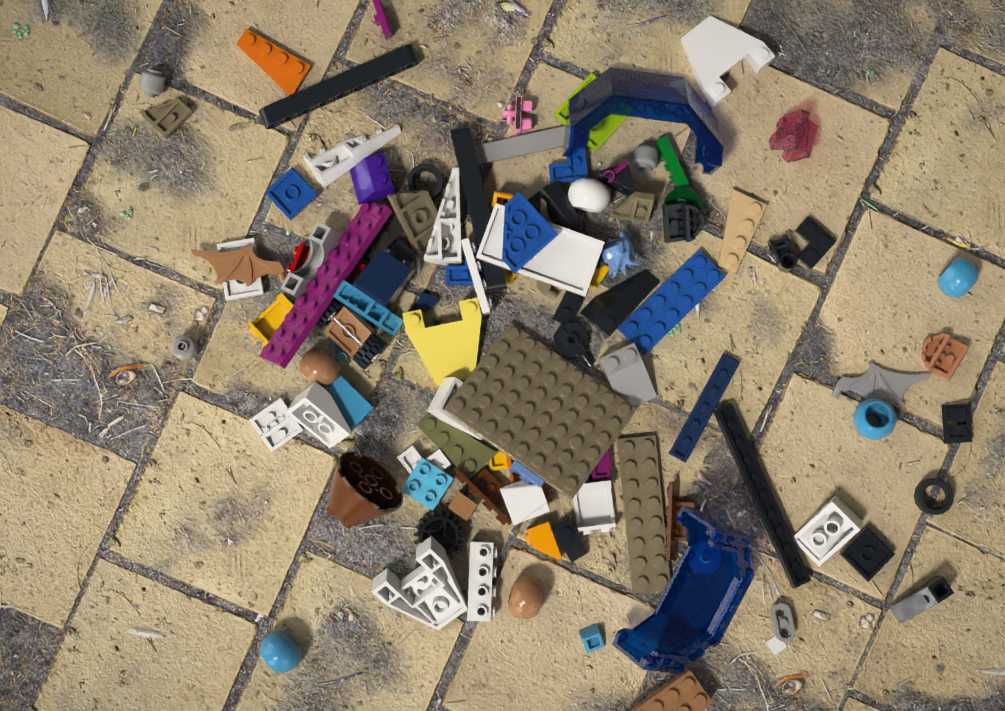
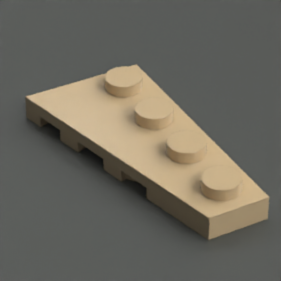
[718,189,767,274]

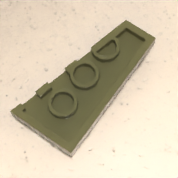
[416,413,497,480]

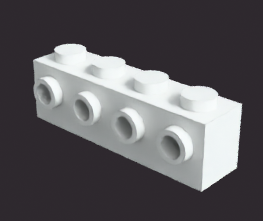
[467,541,497,622]

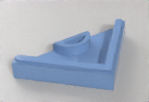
[509,460,545,488]

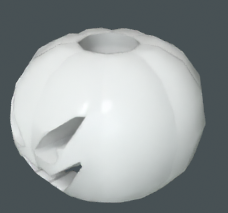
[568,178,611,213]

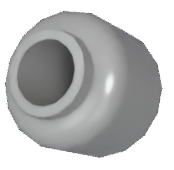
[139,68,166,98]
[633,143,658,173]
[171,335,198,361]

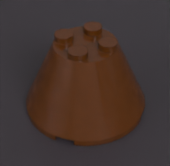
[327,452,403,529]

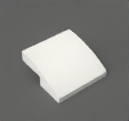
[249,397,303,452]

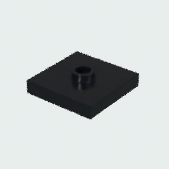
[839,527,895,582]

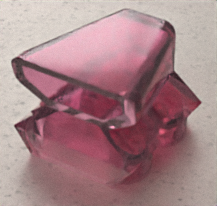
[769,109,818,163]

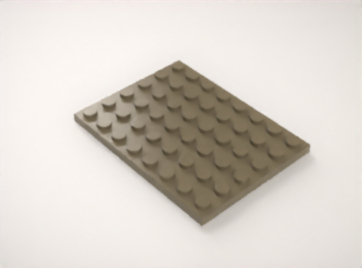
[443,322,637,500]

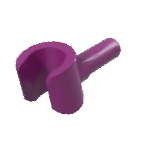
[603,162,627,183]

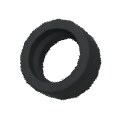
[407,163,444,200]
[914,478,954,515]

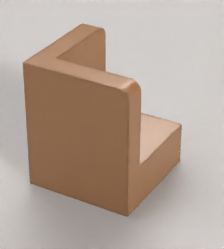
[448,492,478,521]

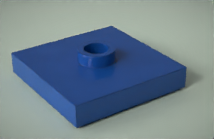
[264,167,319,221]

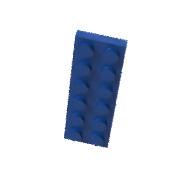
[617,249,726,356]

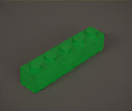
[654,135,691,189]

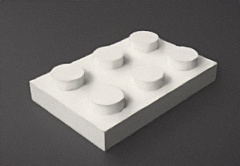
[216,238,264,301]

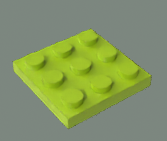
[553,73,634,153]

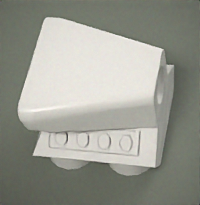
[500,480,550,525]

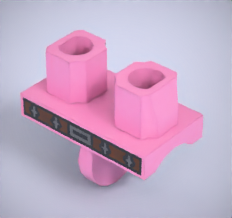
[501,96,532,134]

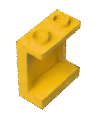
[248,293,294,347]

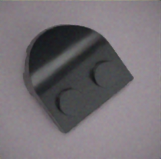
[662,202,704,243]

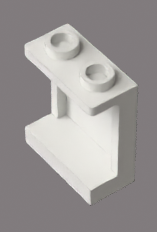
[573,480,617,535]

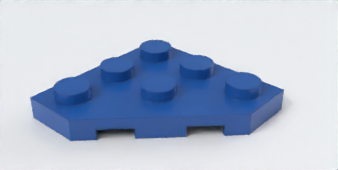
[502,192,558,274]

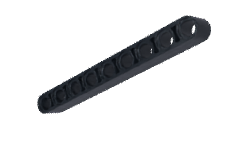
[258,44,420,129]
[450,125,507,293]

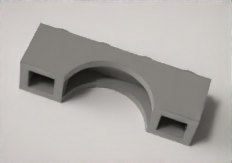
[280,221,341,298]

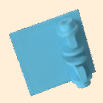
[401,457,454,511]

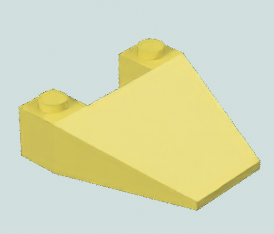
[402,297,482,386]

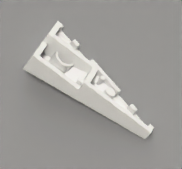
[303,124,401,187]
[424,168,462,266]

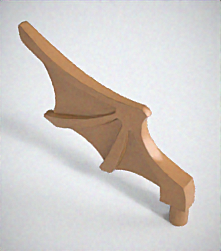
[191,244,286,287]

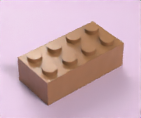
[628,667,713,711]

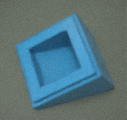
[579,624,605,653]

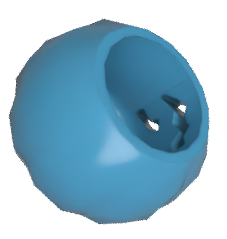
[937,257,979,298]
[853,398,897,440]
[260,631,301,673]

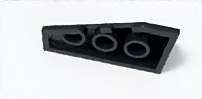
[580,270,659,339]

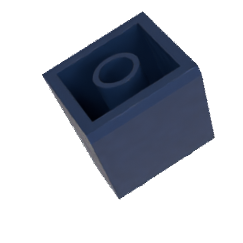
[352,248,415,309]

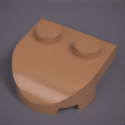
[921,334,969,381]

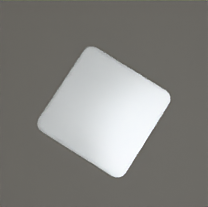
[766,636,787,655]

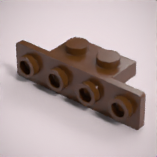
[454,468,512,525]
[664,482,697,560]

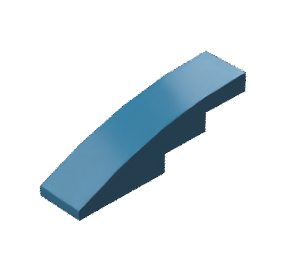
[333,280,404,337]

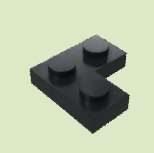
[795,216,836,270]

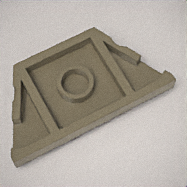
[387,190,438,258]

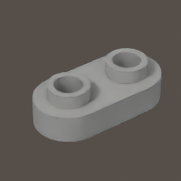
[770,603,795,642]

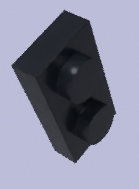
[552,290,584,325]

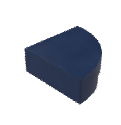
[415,292,439,312]

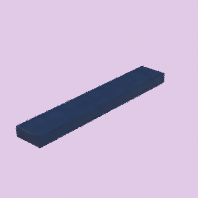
[668,353,740,463]

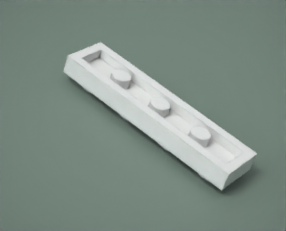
[461,238,493,316]

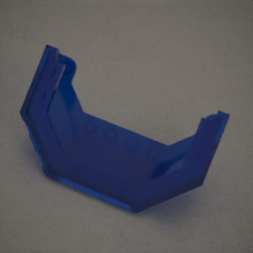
[562,68,724,175]
[612,505,755,674]

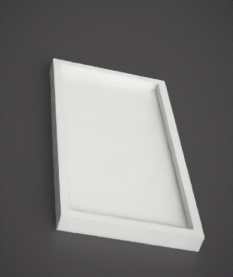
[476,203,605,297]

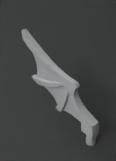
[831,363,931,405]

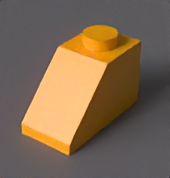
[524,522,562,560]

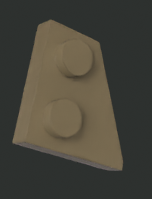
[139,98,193,139]
[612,191,655,223]

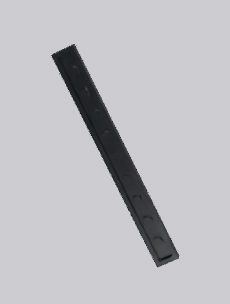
[713,403,811,588]

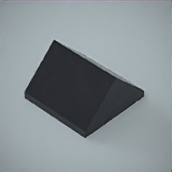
[598,162,636,197]

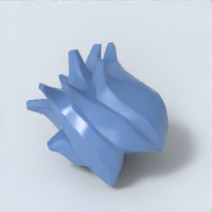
[601,231,640,278]

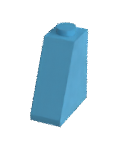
[327,375,375,436]

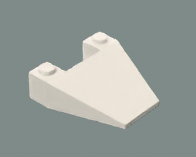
[680,16,775,108]
[372,536,468,630]

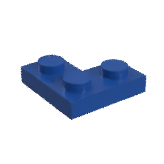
[548,142,588,184]
[446,247,484,286]

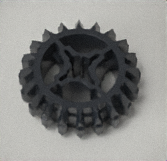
[414,510,466,559]

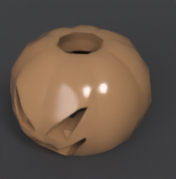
[299,348,341,388]
[508,576,544,619]

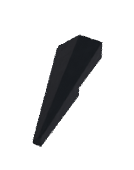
[528,180,605,270]

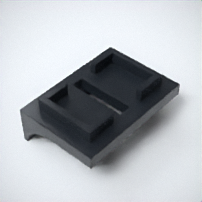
[941,404,972,444]

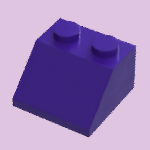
[350,152,395,205]

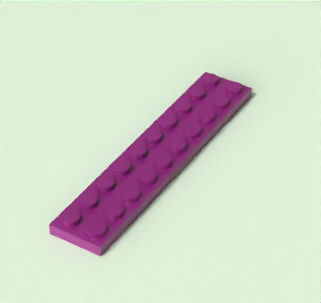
[259,202,393,369]

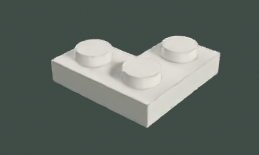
[397,446,451,474]

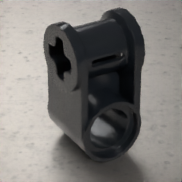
[767,234,797,273]

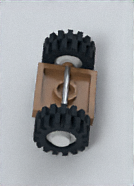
[316,297,387,370]

